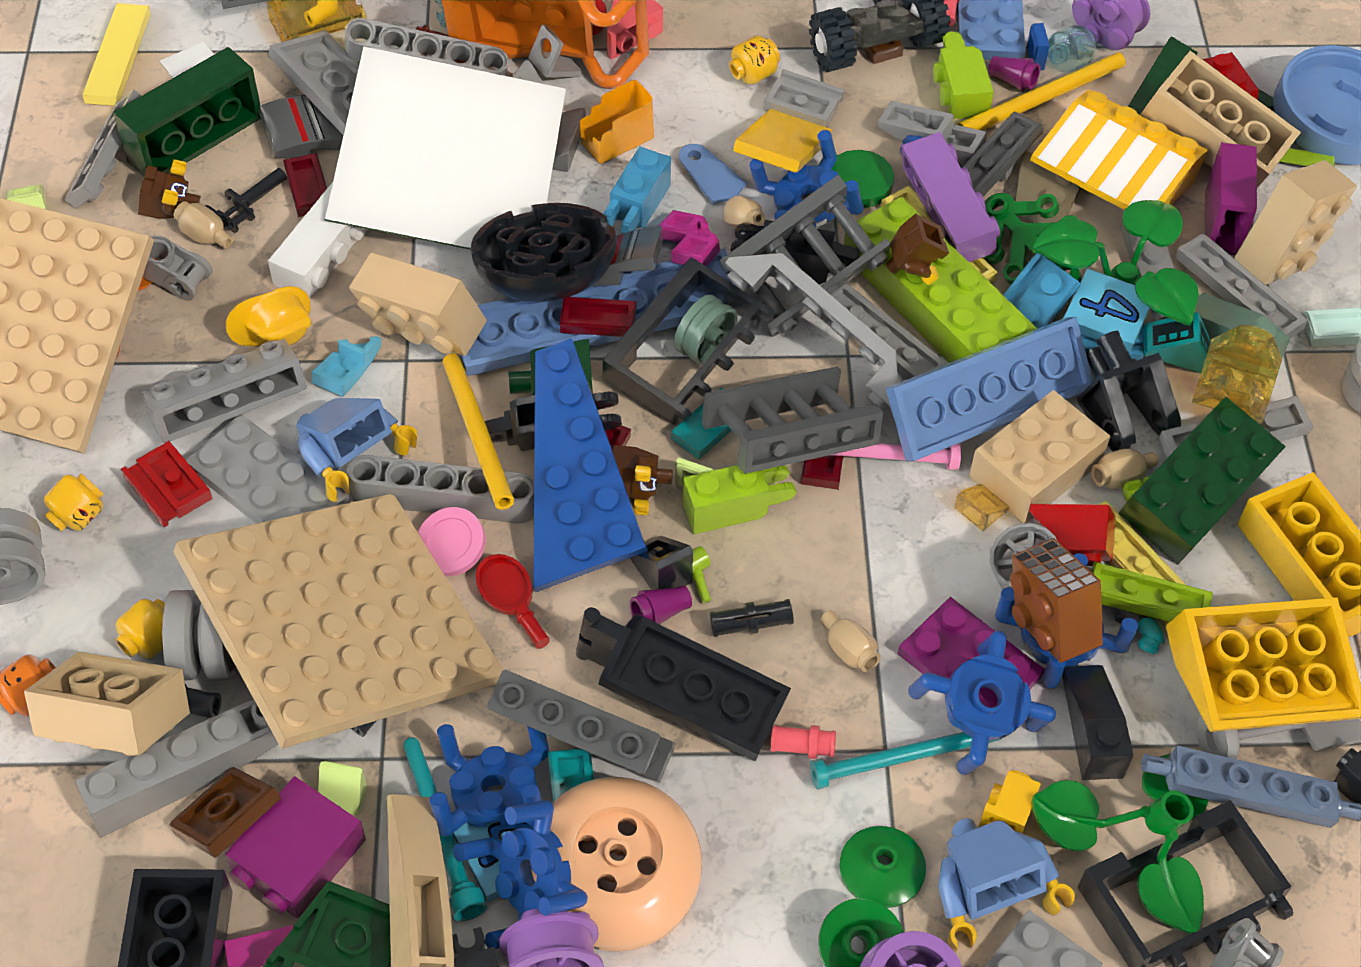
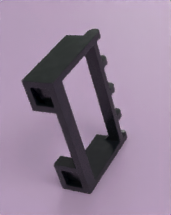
[602,257,775,425]
[1077,800,1293,967]

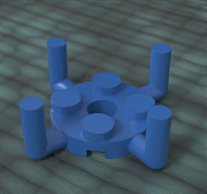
[749,130,863,227]
[995,553,1138,689]
[908,631,1056,775]
[429,724,550,837]
[453,800,588,950]

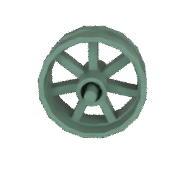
[674,295,738,365]

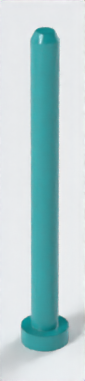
[810,732,1001,790]

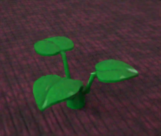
[1032,200,1199,326]
[1031,754,1208,933]

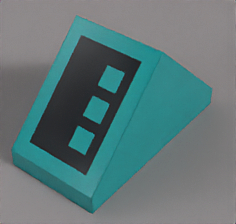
[1143,312,1213,376]

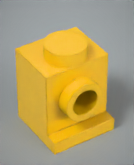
[978,770,1041,833]

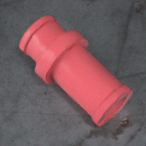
[771,725,836,759]

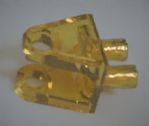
[1192,325,1282,424]

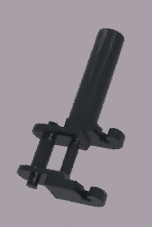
[205,168,287,233]

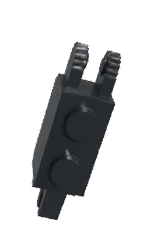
[730,220,860,285]
[485,391,622,451]

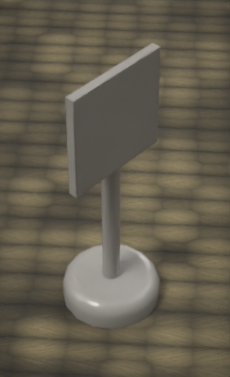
[1197,715,1361,759]

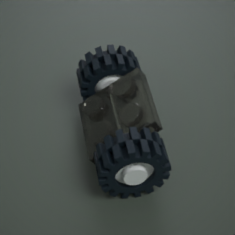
[809,0,950,72]

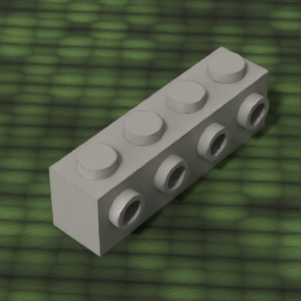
[142,338,307,443]

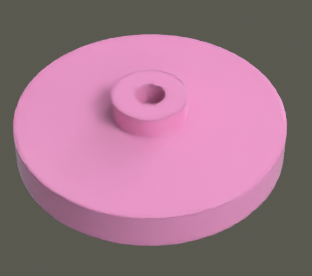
[418,507,486,577]

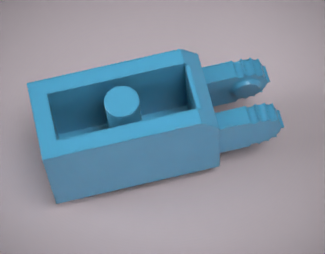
[603,146,671,234]

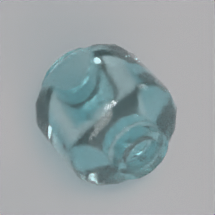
[1048,25,1096,72]

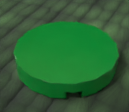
[832,150,895,208]

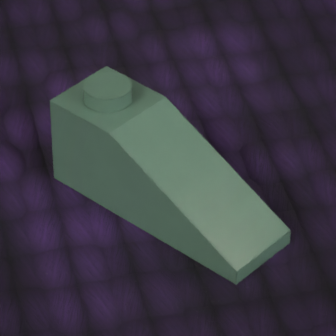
[1194,293,1291,382]

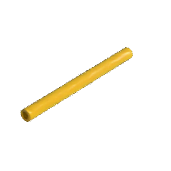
[957,52,1126,131]
[443,353,514,510]

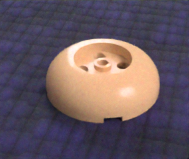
[532,777,702,952]

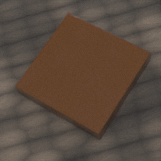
[169,767,281,858]

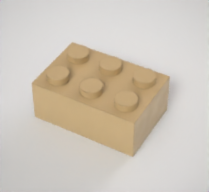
[1234,160,1357,285]
[349,252,487,356]
[969,390,1110,524]
[24,652,190,756]

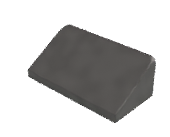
[552,108,586,172]

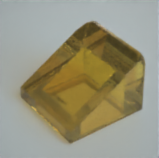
[954,484,1009,532]

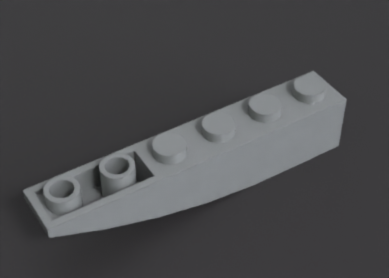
[75,699,278,838]

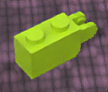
[933,31,994,119]
[682,465,797,535]

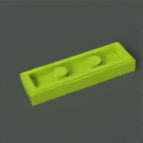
[1091,562,1213,622]

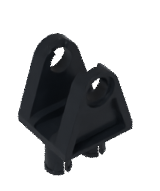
[1077,330,1181,452]

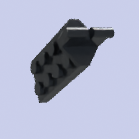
[576,607,791,761]

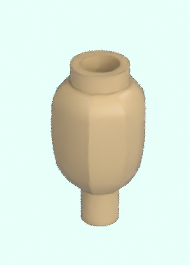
[723,195,765,229]
[174,201,234,249]
[1091,449,1159,490]
[820,610,881,672]

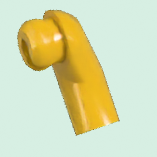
[304,0,338,27]

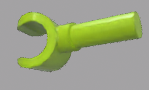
[692,546,711,603]

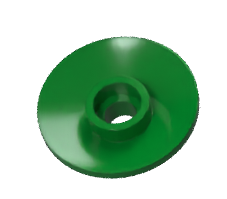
[839,826,926,908]
[818,898,904,967]

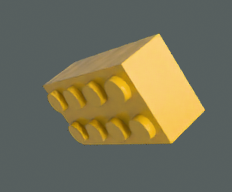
[1237,472,1361,638]

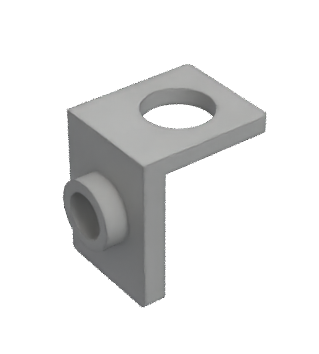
[528,25,582,79]

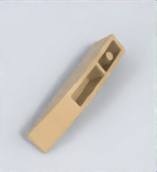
[387,794,454,967]

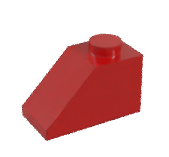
[1029,504,1115,566]

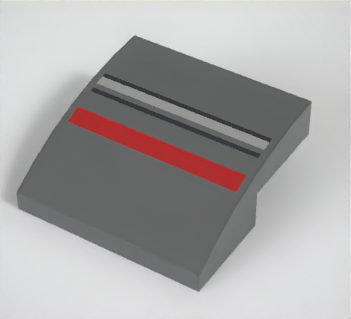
[258,94,343,158]
[593,226,663,286]

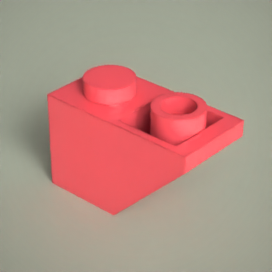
[607,0,663,60]

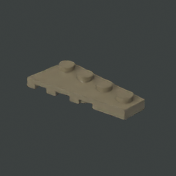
[1006,151,1082,268]

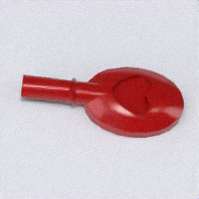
[476,554,550,649]

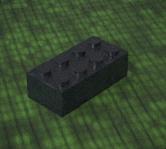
[118,869,233,967]

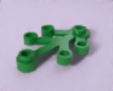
[983,193,1082,286]

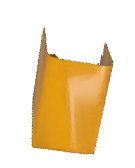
[579,80,654,164]

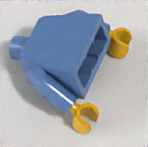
[296,398,418,502]
[938,818,1075,952]

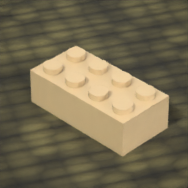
[1140,51,1301,188]

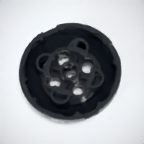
[471,203,616,302]

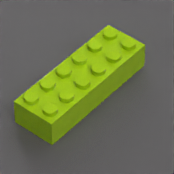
[843,197,1037,363]

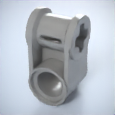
[143,236,213,301]
[1210,918,1284,967]

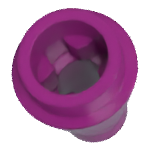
[988,56,1040,91]
[630,585,692,624]

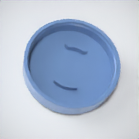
[1273,45,1361,165]

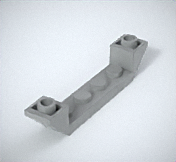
[725,253,898,412]

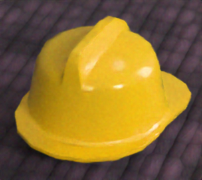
[226,286,312,347]

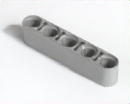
[345,18,508,76]
[347,455,534,523]

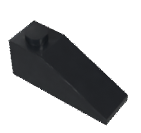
[1062,665,1133,780]

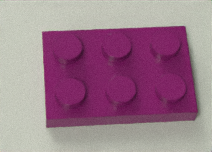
[897,596,1045,708]

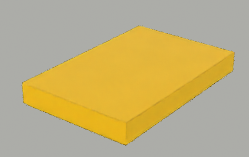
[733,109,833,173]

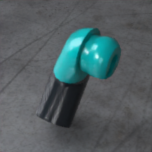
[1115,609,1165,655]

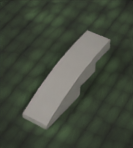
[878,101,1018,181]

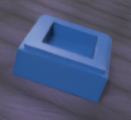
[1026,23,1050,70]

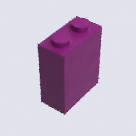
[1205,142,1257,256]
[225,776,366,919]

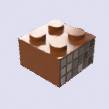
[1010,538,1103,663]

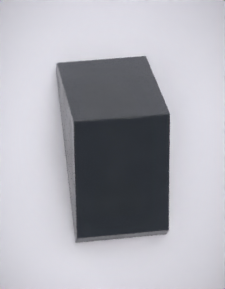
[630,535,693,590]

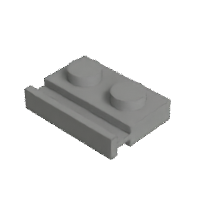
[763,69,844,127]

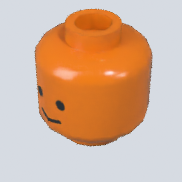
[0,654,56,716]

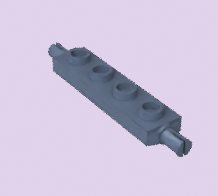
[1141,745,1361,828]

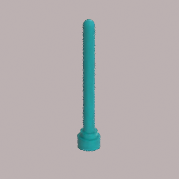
[403,737,487,921]

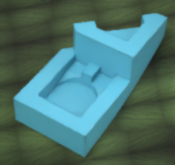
[312,336,381,397]

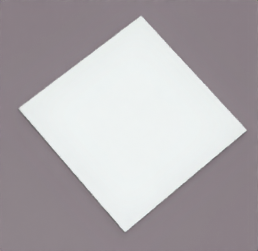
[325,46,566,250]

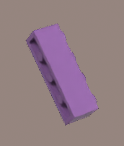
[901,132,1000,262]

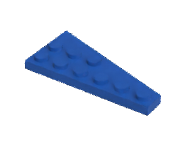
[533,338,648,592]

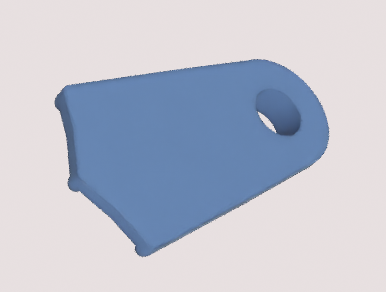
[679,144,747,205]

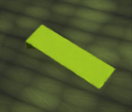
[1279,148,1335,167]

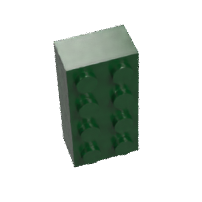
[113,47,261,177]
[1118,396,1286,565]

